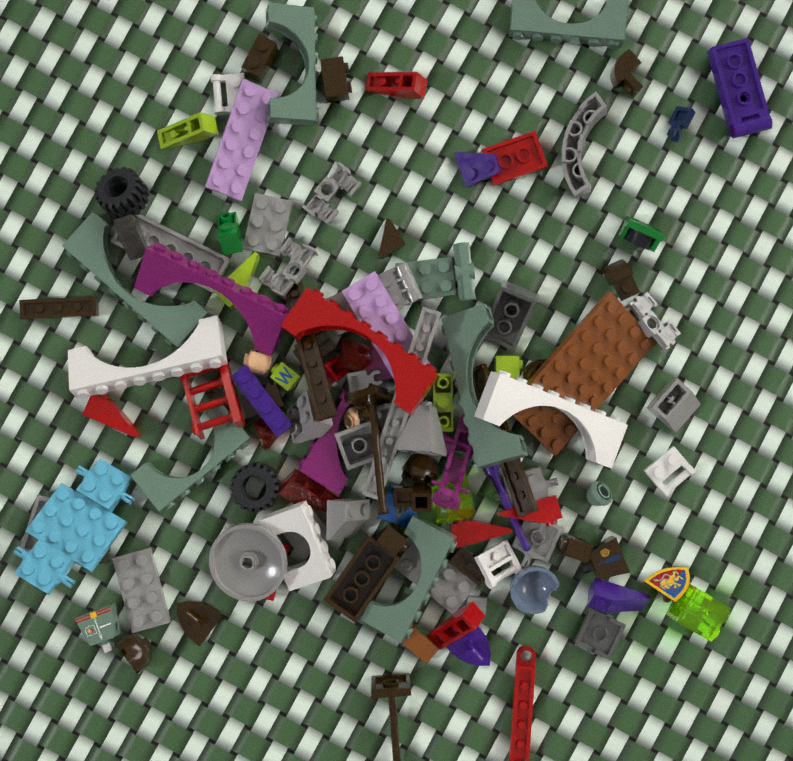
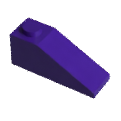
[587,577,650,613]

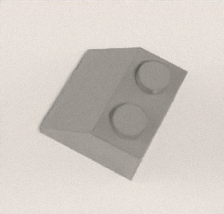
[334,421,374,470]
[326,498,370,540]

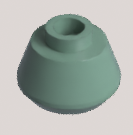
[586,481,612,506]

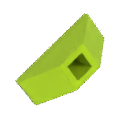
[433,373,453,432]

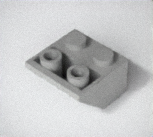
[646,378,701,433]
[287,390,333,444]

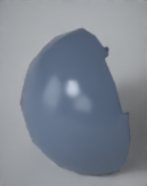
[510,565,559,614]

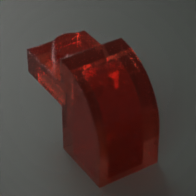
[337,338,372,372]

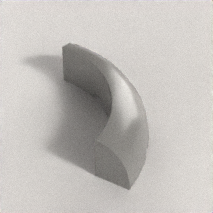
[562,91,607,198]

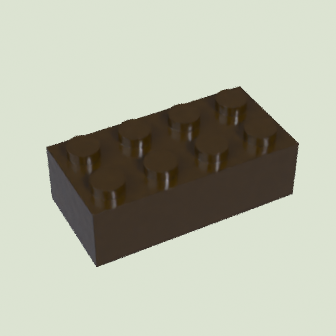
[323,533,400,623]

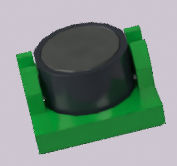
[618,215,665,252]

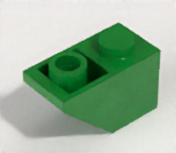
[217,212,243,255]

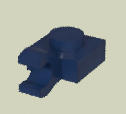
[667,106,696,142]

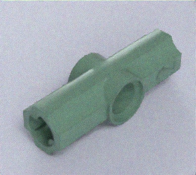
[453,242,476,302]

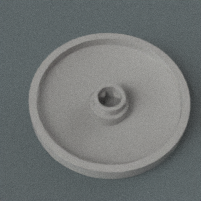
[209,523,287,601]

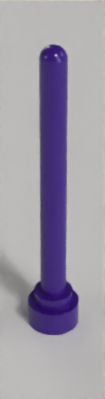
[483,465,530,551]

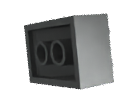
[484,280,539,351]

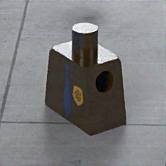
[579,536,630,579]

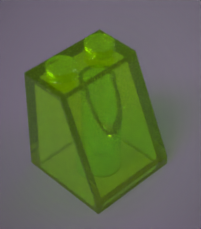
[666,583,731,642]

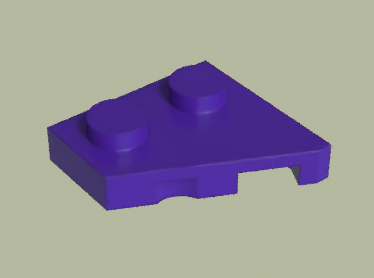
[454,152,502,188]

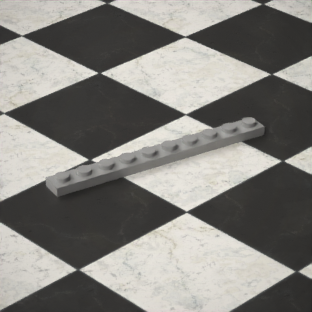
[362,307,441,500]

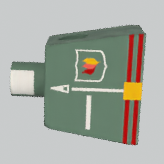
[75,602,121,653]

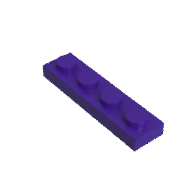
[230,365,293,438]

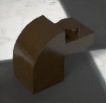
[610,49,643,97]
[601,259,640,301]
[393,483,432,512]

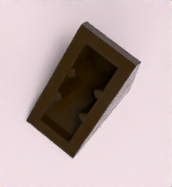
[378,219,405,259]

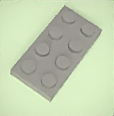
[395,541,477,614]
[112,547,171,633]

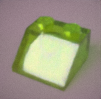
[431,473,475,524]

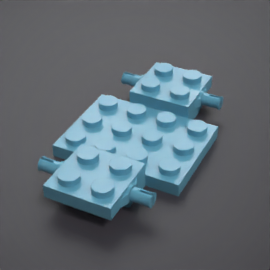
[14,458,135,595]

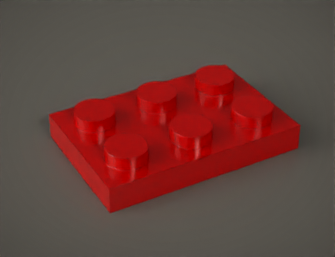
[481,131,548,187]

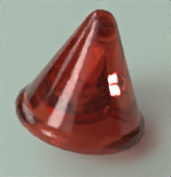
[253,418,284,451]

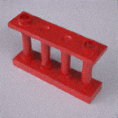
[179,355,246,440]

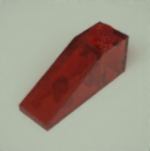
[278,468,341,512]

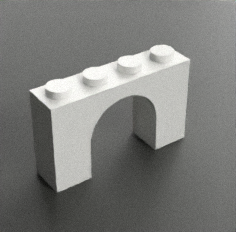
[259,500,336,591]

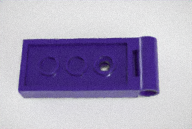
[707,38,772,139]

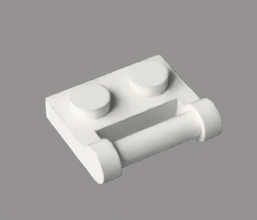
[210,73,245,115]
[643,446,696,497]
[474,540,522,589]

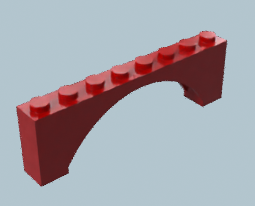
[280,287,439,416]

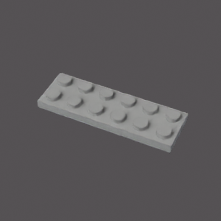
[111,214,231,293]

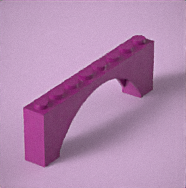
[134,243,291,356]
[299,344,393,495]

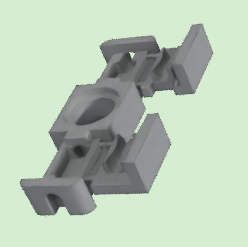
[302,162,362,225]
[259,237,318,300]
[625,291,681,353]

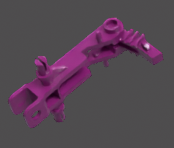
[431,415,474,511]

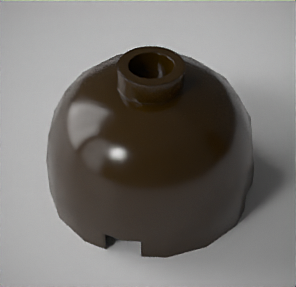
[115,634,152,675]

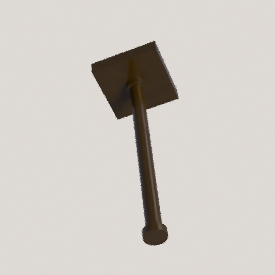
[344,385,395,515]
[371,673,411,761]

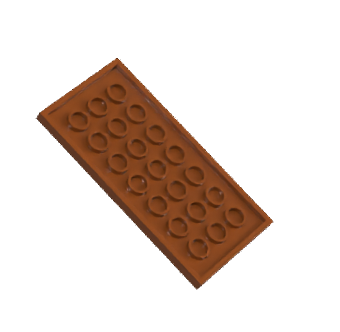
[512,291,656,456]

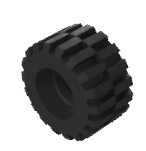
[94,167,149,221]
[230,462,281,512]

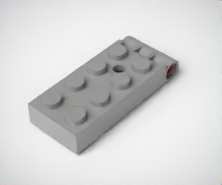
[326,263,423,336]

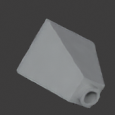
[395,401,447,457]

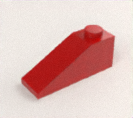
[365,72,428,99]
[82,394,142,438]
[497,495,563,526]
[449,517,512,548]
[427,601,485,650]

